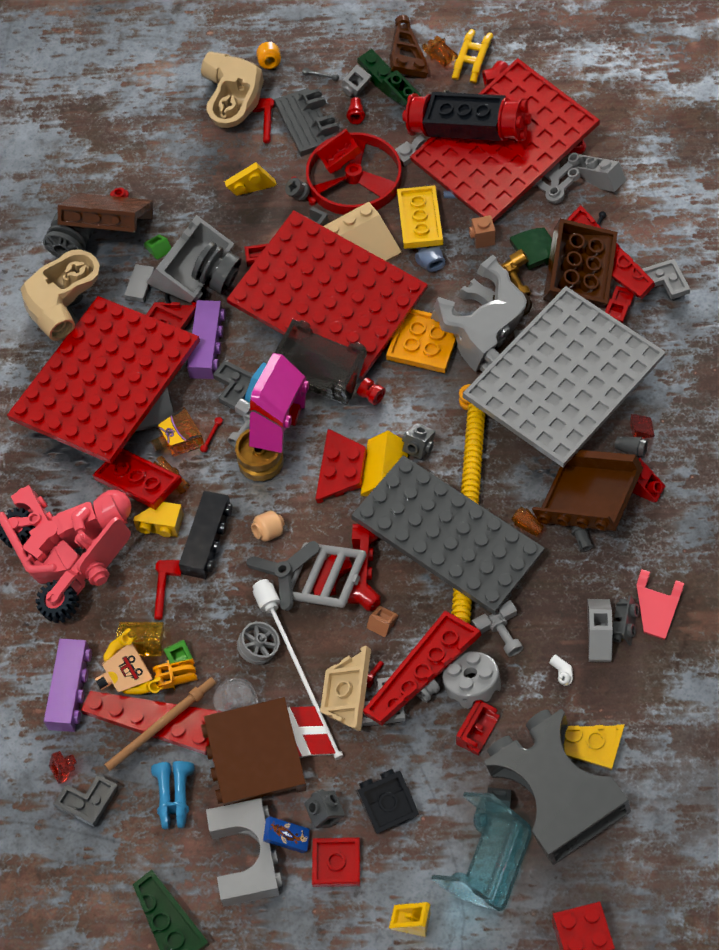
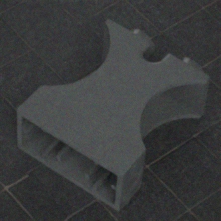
[484,709,631,865]

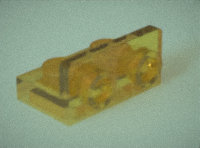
[115,622,164,656]

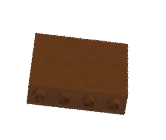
[57,193,153,232]
[532,450,643,531]
[201,697,306,806]

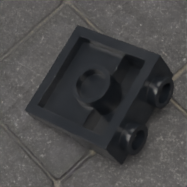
[356,768,419,834]

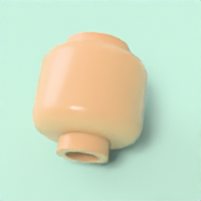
[251,510,285,542]

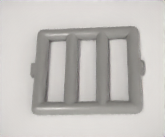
[291,542,367,608]

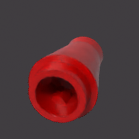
[346,97,365,124]

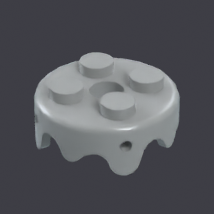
[443,652,501,709]

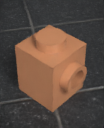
[469,215,495,248]

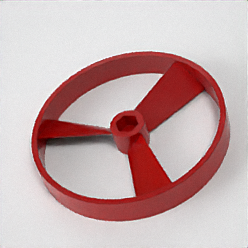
[306,132,402,215]

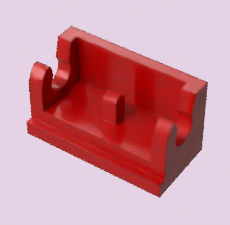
[456,700,500,756]

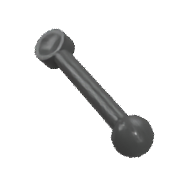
[302,68,339,81]

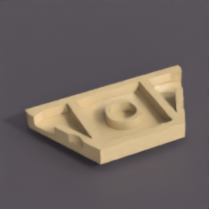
[320,646,371,731]

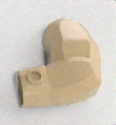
[201,52,264,128]
[20,249,100,341]

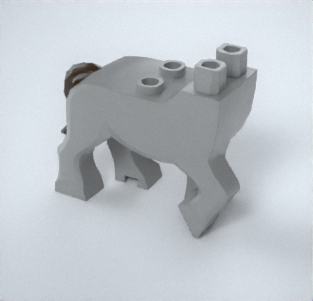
[431,255,532,372]

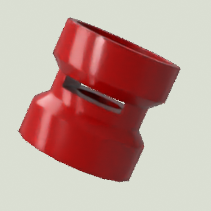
[357,378,386,406]

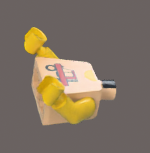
[95,628,164,695]

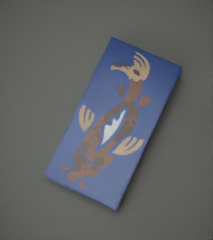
[263,817,310,853]

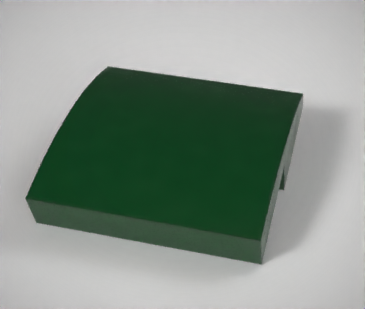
[510,228,552,270]

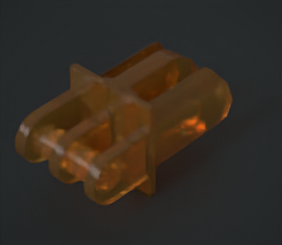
[422,36,458,67]

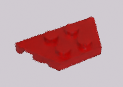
[146,302,196,330]
[315,429,367,503]

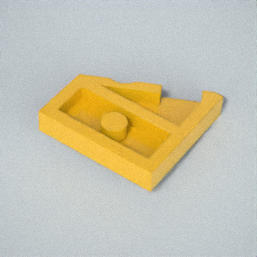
[224,162,277,196]

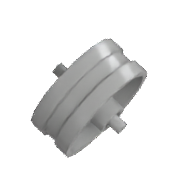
[237,621,280,665]

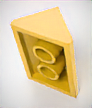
[361,431,408,497]

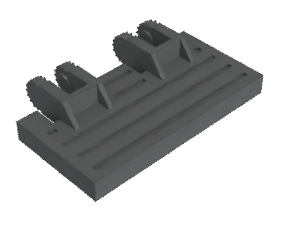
[274,88,340,156]

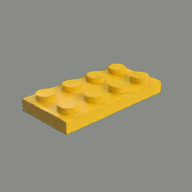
[397,185,443,249]

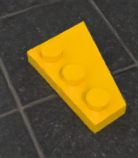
[564,724,625,770]

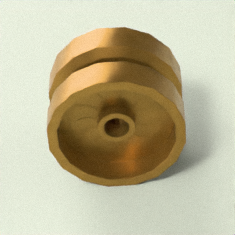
[235,429,284,481]

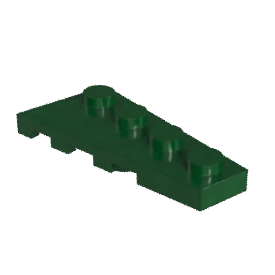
[133,870,210,950]

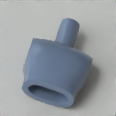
[415,246,445,272]

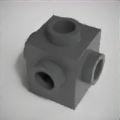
[402,423,436,459]
[304,789,345,828]

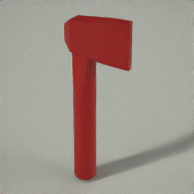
[252,98,274,144]
[154,560,181,621]

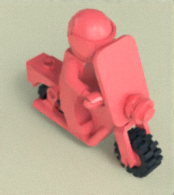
[0,485,132,623]

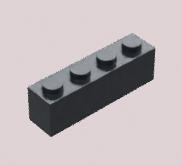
[179,491,233,579]

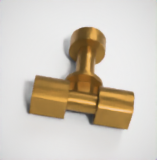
[498,249,531,296]

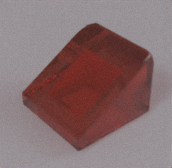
[630,414,655,438]

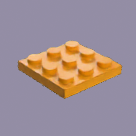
[386,309,457,373]

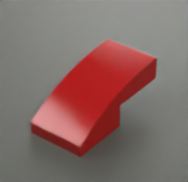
[605,285,635,323]

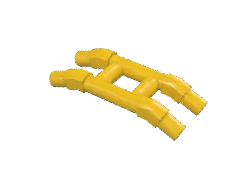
[452,29,493,84]

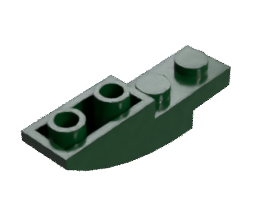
[357,49,421,106]

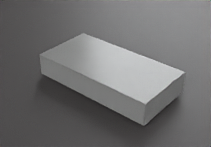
[124,264,155,302]

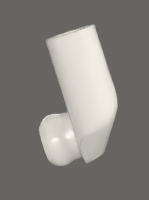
[549,654,573,686]

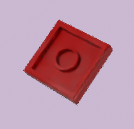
[312,837,360,887]

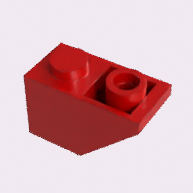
[632,458,665,503]

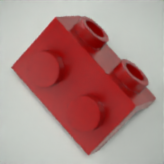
[316,129,362,174]

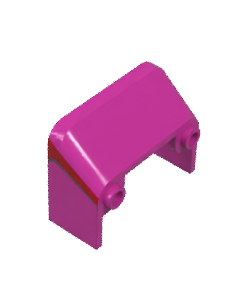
[249,353,309,453]

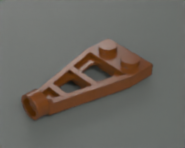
[389,15,428,78]

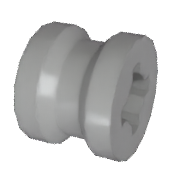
[417,679,440,703]

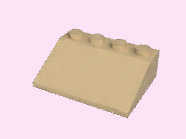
[323,202,402,262]

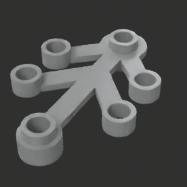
[533,153,580,204]

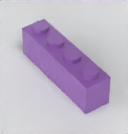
[187,300,226,379]
[44,639,92,732]

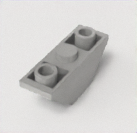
[587,599,613,662]

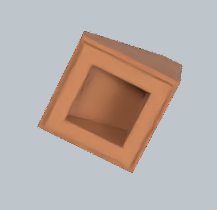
[367,606,399,637]

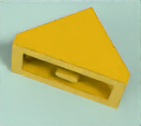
[389,902,431,937]

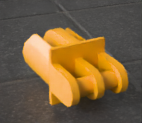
[153,658,198,690]

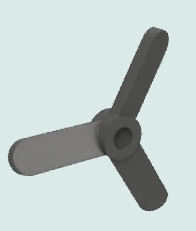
[246,541,320,611]

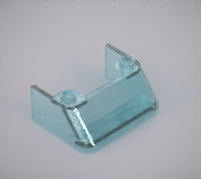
[431,792,532,911]

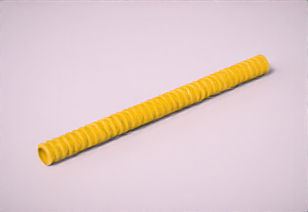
[451,404,485,624]

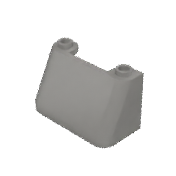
[146,215,234,303]

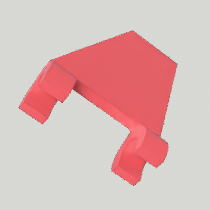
[636,569,684,640]

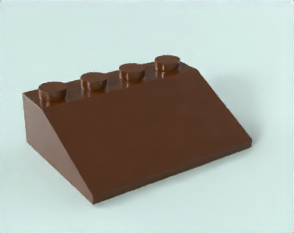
[543,218,618,306]

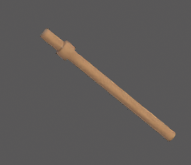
[104,677,216,771]

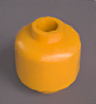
[256,42,281,69]

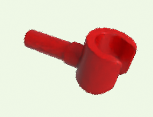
[366,661,384,688]

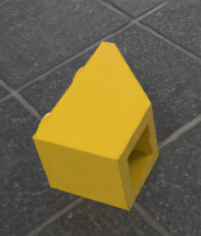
[133,502,184,537]

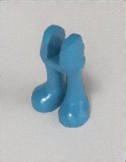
[151,761,195,829]

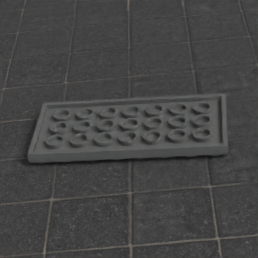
[351,455,545,615]

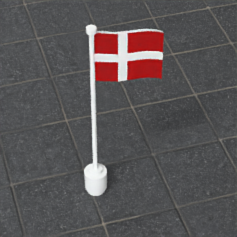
[253,579,344,760]

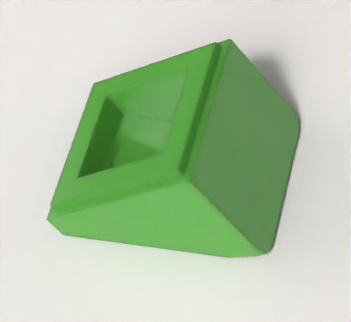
[144,234,171,260]
[163,640,193,664]

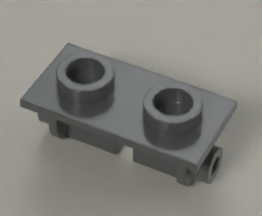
[612,595,639,646]

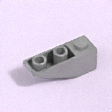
[573,154,626,192]

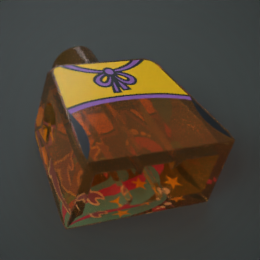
[151,407,204,456]

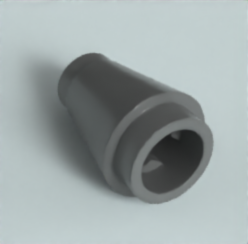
[615,436,648,458]

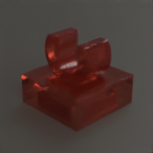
[49,751,77,784]

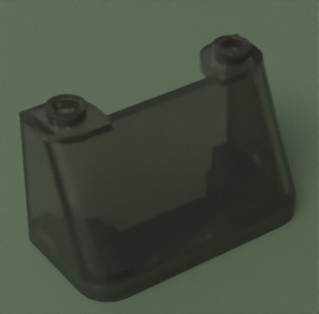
[275,319,367,405]

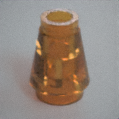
[511,506,544,537]

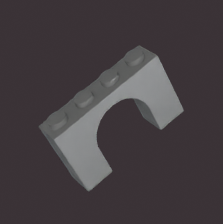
[206,798,283,907]

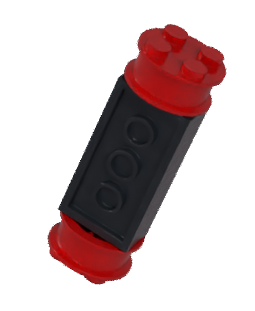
[402,92,531,142]

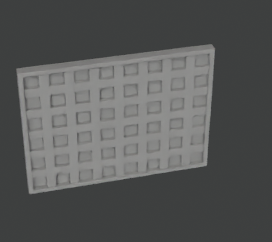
[463,286,666,467]

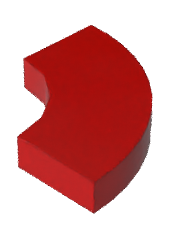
[313,555,352,596]

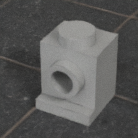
[342,65,371,97]

